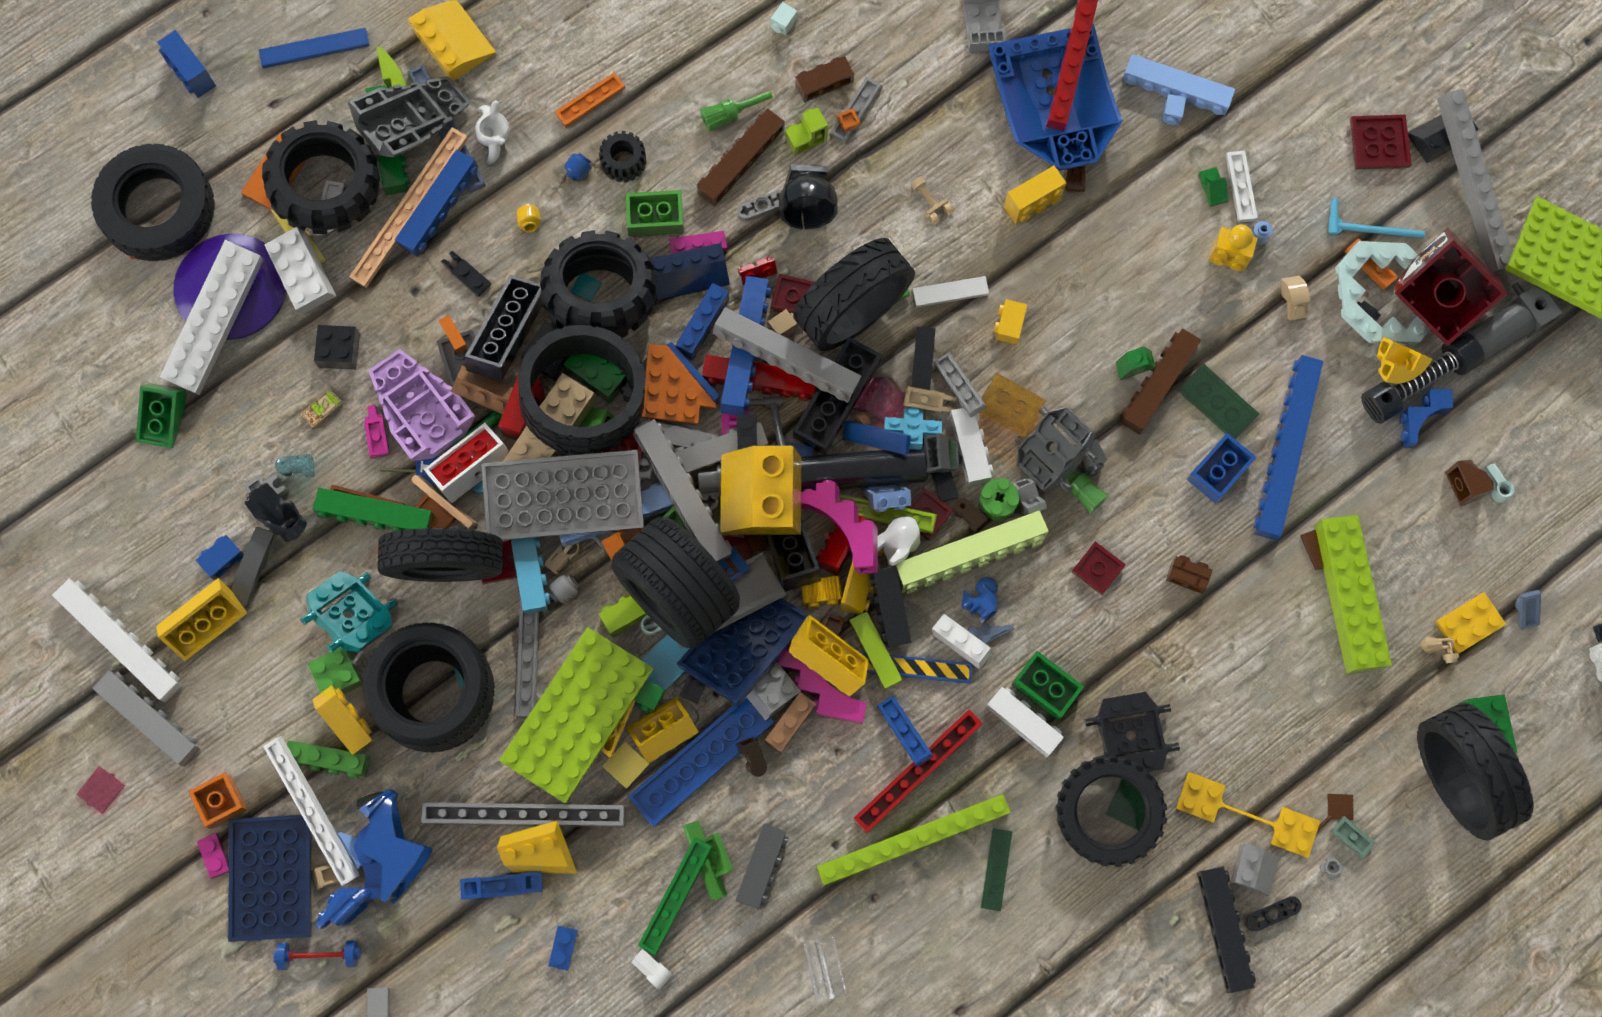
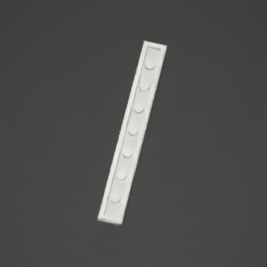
[263,736,360,886]

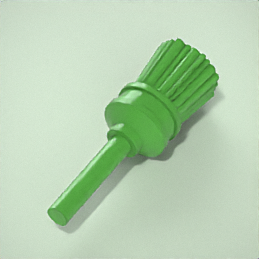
[700,91,773,132]
[1049,449,1108,514]

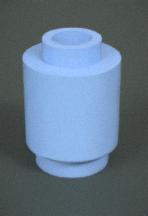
[1252,221,1273,245]

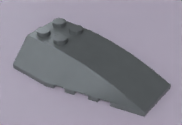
[348,76,471,157]

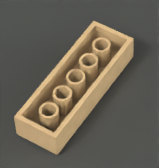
[503,373,598,461]

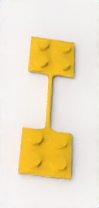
[1176,772,1320,858]

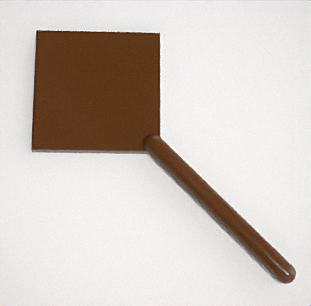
[1317,794,1354,832]

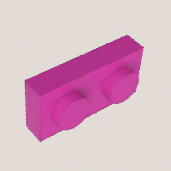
[197,833,229,879]

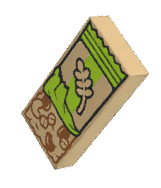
[301,389,343,429]

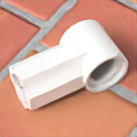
[631,949,673,990]

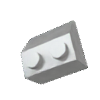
[1230,843,1279,896]

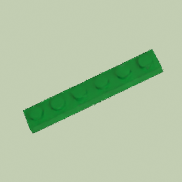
[638,837,713,956]

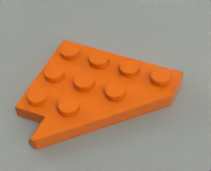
[641,344,716,425]

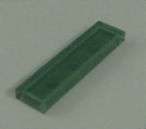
[980,828,1013,912]

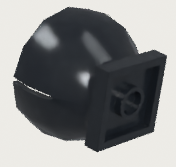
[779,164,838,230]

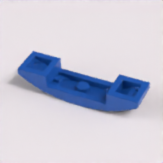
[460,871,543,900]

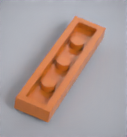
[555,72,625,128]

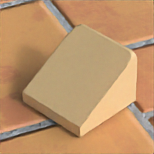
[312,864,340,890]

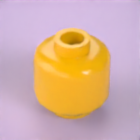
[516,204,541,232]

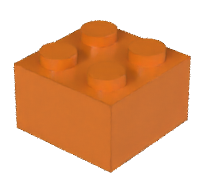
[188,772,248,829]

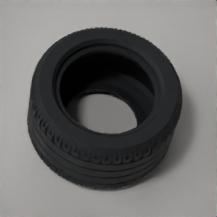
[612,517,740,648]
[362,622,495,753]

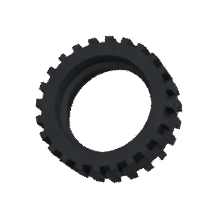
[1056,756,1167,867]

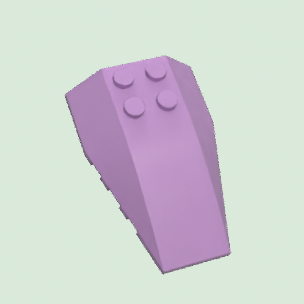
[368,349,475,461]

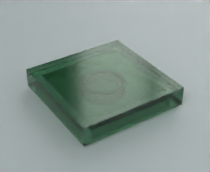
[1105,779,1145,831]

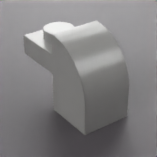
[1012,477,1047,516]

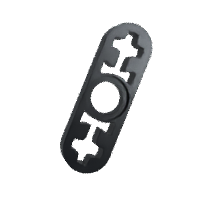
[1245,896,1302,931]

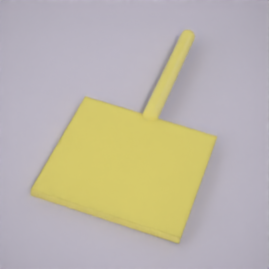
[602,742,649,789]

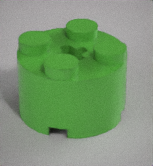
[979,478,1019,521]

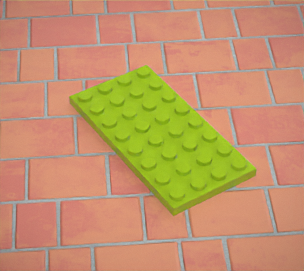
[498,627,654,804]

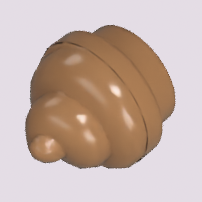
[852,413,871,426]

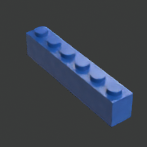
[395,149,478,257]

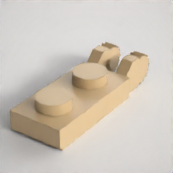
[903,386,958,412]

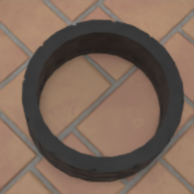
[793,238,915,351]
[518,325,646,455]
[1417,703,1534,841]

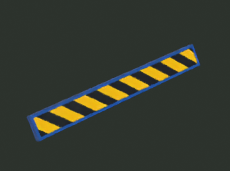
[860,652,972,684]

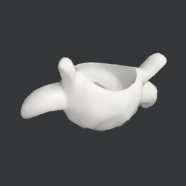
[474,100,510,165]

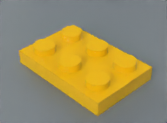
[1435,592,1507,653]

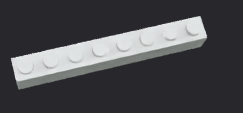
[52,578,182,703]

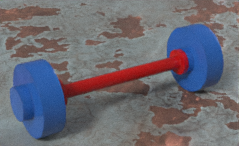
[273,940,361,970]

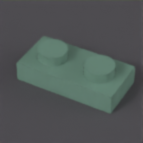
[1330,816,1376,858]

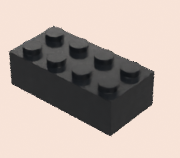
[765,518,821,592]

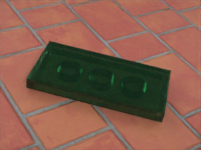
[1177,363,1259,439]

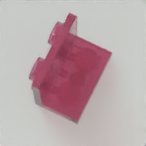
[854,377,906,424]

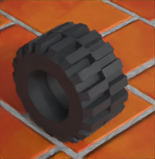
[599,131,647,182]

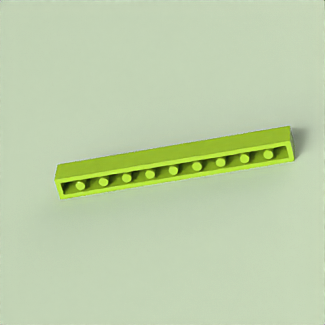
[816,794,1011,887]

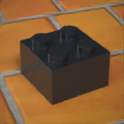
[314,325,360,370]

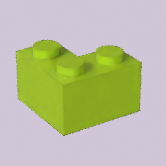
[785,107,828,156]

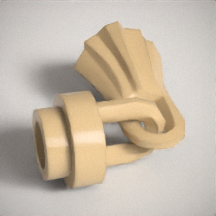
[1421,637,1459,663]

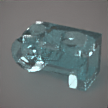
[275,454,315,478]

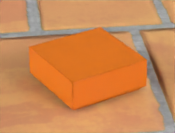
[836,108,861,133]

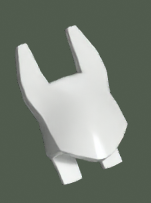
[878,517,921,566]

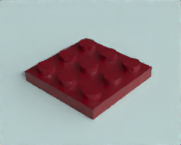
[1350,114,1412,169]

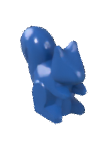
[961,577,998,624]

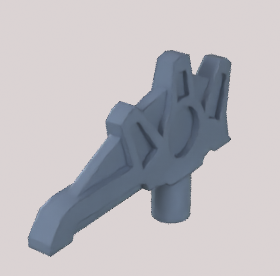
[968,624,1015,644]

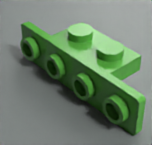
[683,821,733,901]

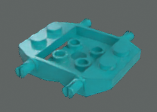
[300,571,398,653]

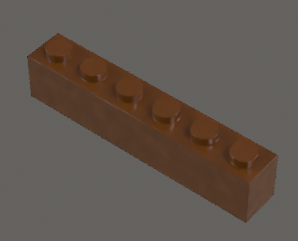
[697,108,785,207]
[1121,328,1201,435]

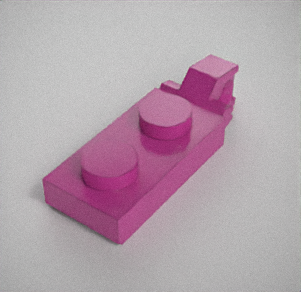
[364,405,390,459]

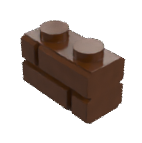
[1166,555,1213,594]

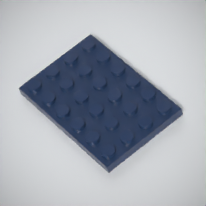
[677,598,809,707]
[228,815,312,942]

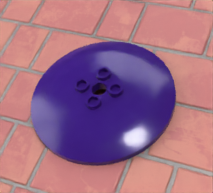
[173,234,286,340]

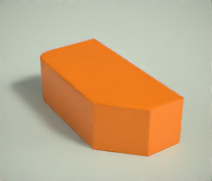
[438,315,468,354]

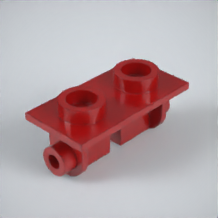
[737,257,778,285]

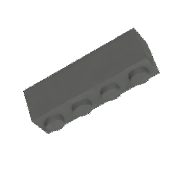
[736,824,788,910]

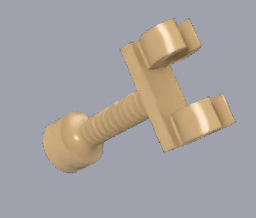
[910,176,955,226]

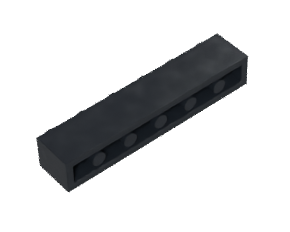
[1197,866,1256,993]

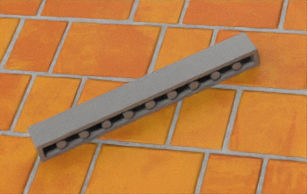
[1437,89,1512,273]
[421,802,626,828]

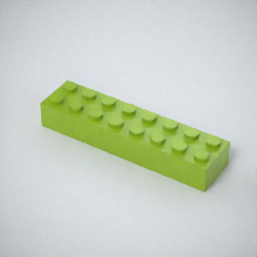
[1314,515,1392,674]

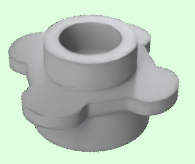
[1320,856,1344,880]

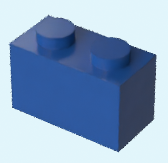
[196,535,244,581]

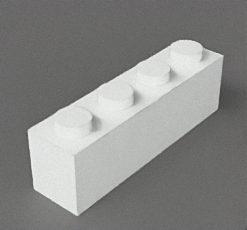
[950,408,994,487]
[986,687,1064,758]

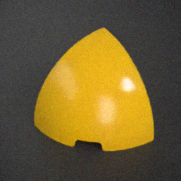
[1377,336,1432,384]

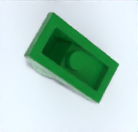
[1198,167,1228,207]

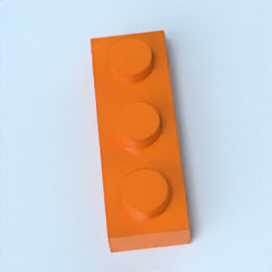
[1344,238,1398,290]

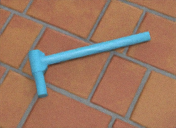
[1328,199,1425,238]

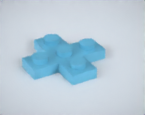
[884,407,942,450]

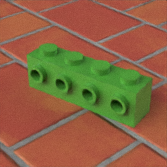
[287,740,370,779]

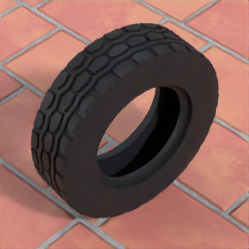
[91,144,215,261]
[378,528,502,582]

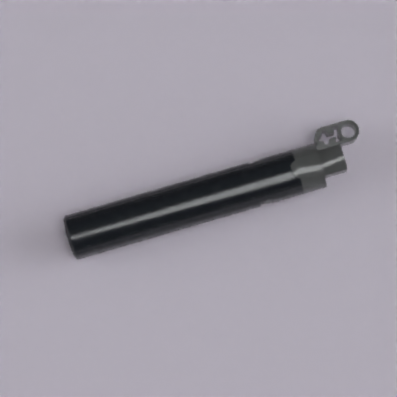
[698,447,928,511]

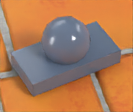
[1515,590,1541,629]

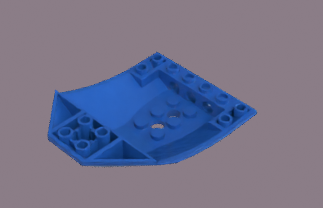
[988,23,1123,171]

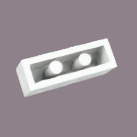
[932,614,992,669]

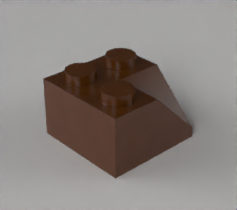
[1445,460,1494,507]

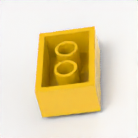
[1004,166,1066,224]
[312,685,372,755]

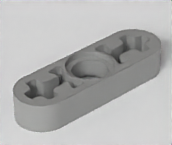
[737,190,782,222]

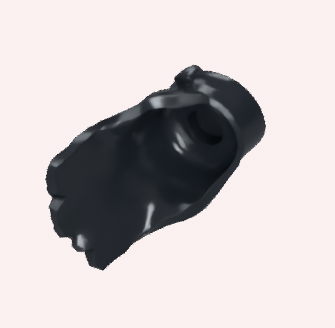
[245,483,307,542]

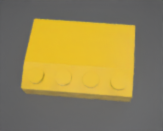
[408,0,497,81]

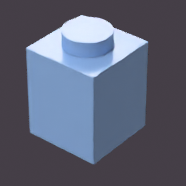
[1161,94,1186,125]

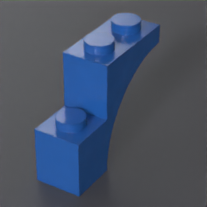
[1400,389,1453,448]

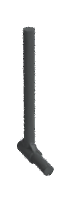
[749,396,785,446]

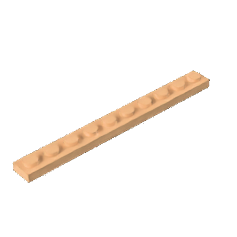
[349,127,469,288]

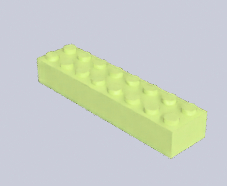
[895,510,1049,594]

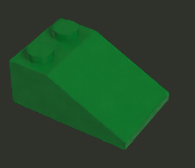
[135,383,186,448]

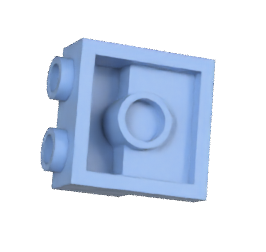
[863,485,911,512]

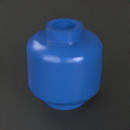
[564,153,592,181]

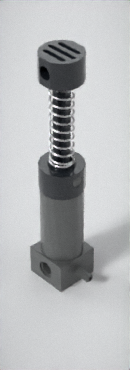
[1361,282,1563,424]

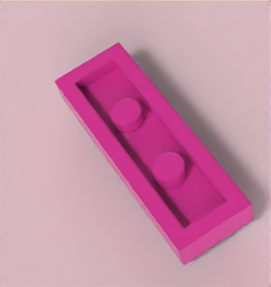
[669,231,727,254]

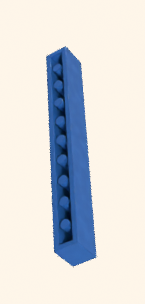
[1253,355,1324,541]

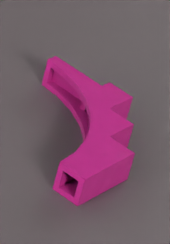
[801,480,878,574]
[777,611,867,725]

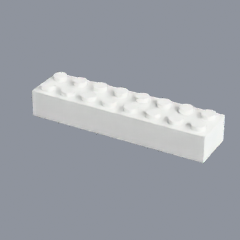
[160,240,264,395]

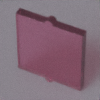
[76,766,125,814]

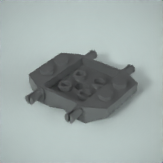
[1015,406,1098,493]

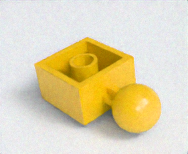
[1208,224,1258,271]

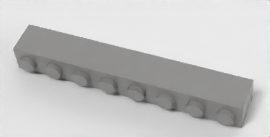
[712,307,861,402]
[633,419,732,563]

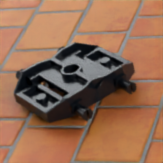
[1085,692,1180,772]

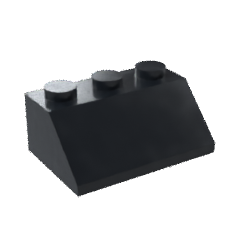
[1408,115,1479,163]

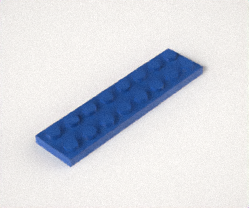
[627,697,774,827]

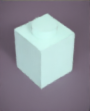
[771,2,798,36]

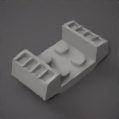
[963,0,1006,53]

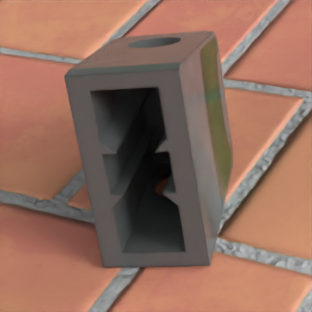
[924,433,962,473]

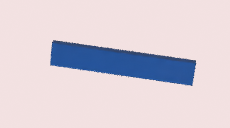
[258,27,370,68]

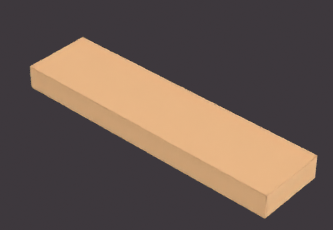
[411,475,478,529]

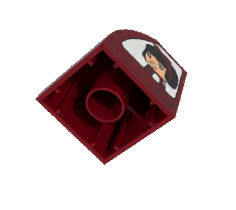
[1394,228,1507,346]

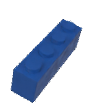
[676,283,729,361]

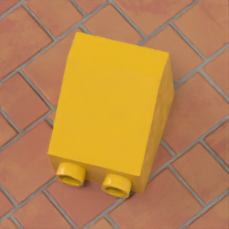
[720,446,801,535]

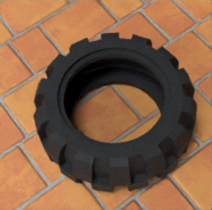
[262,120,380,234]
[540,230,656,338]

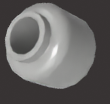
[549,575,579,603]

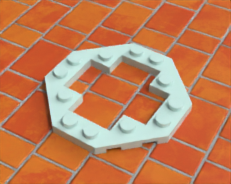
[1335,241,1431,345]

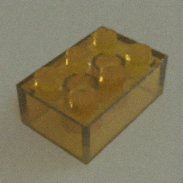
[980,373,1046,438]

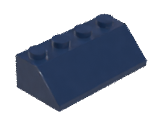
[650,243,730,301]

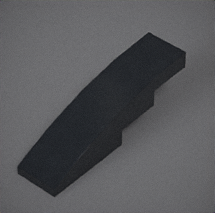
[911,327,936,390]

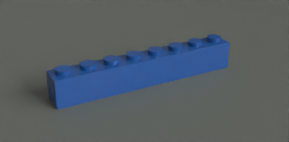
[721,276,771,416]

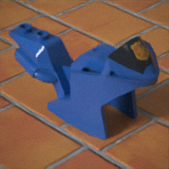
[316,789,433,929]

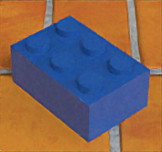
[157,30,216,98]
[1186,433,1257,504]

